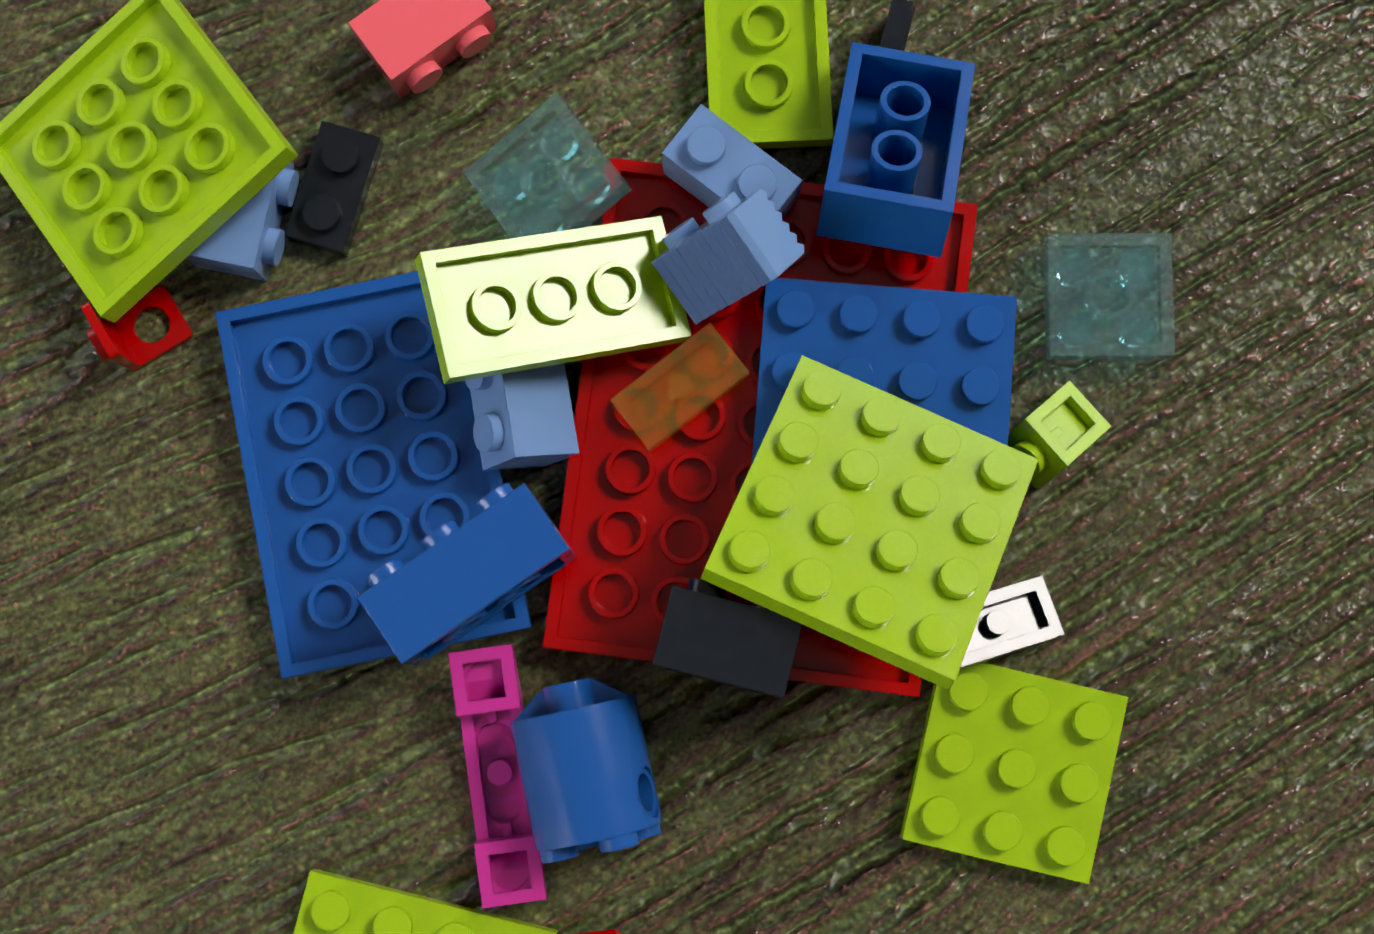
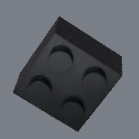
[653,578,802,698]

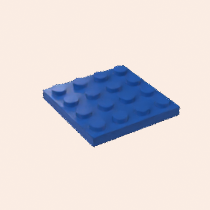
[751,278,1017,465]

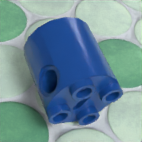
[510,677,663,863]

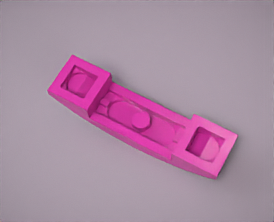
[448,644,547,908]

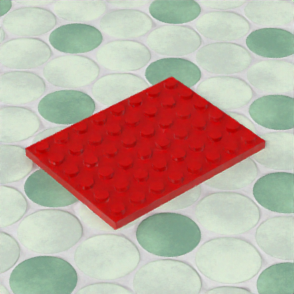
[542,157,978,697]

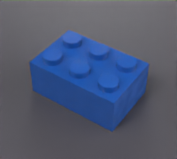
[816,42,975,258]
[357,483,577,666]

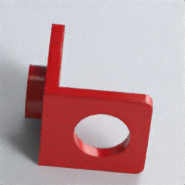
[80,286,193,372]

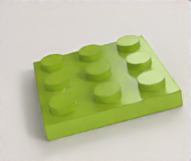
[900,663,1129,884]

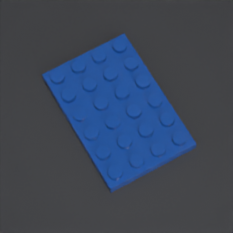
[215,271,532,679]

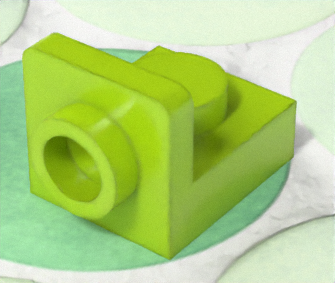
[1008,380,1112,489]

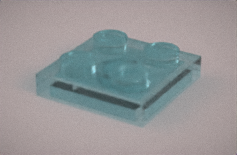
[464,93,632,238]
[1043,233,1175,360]

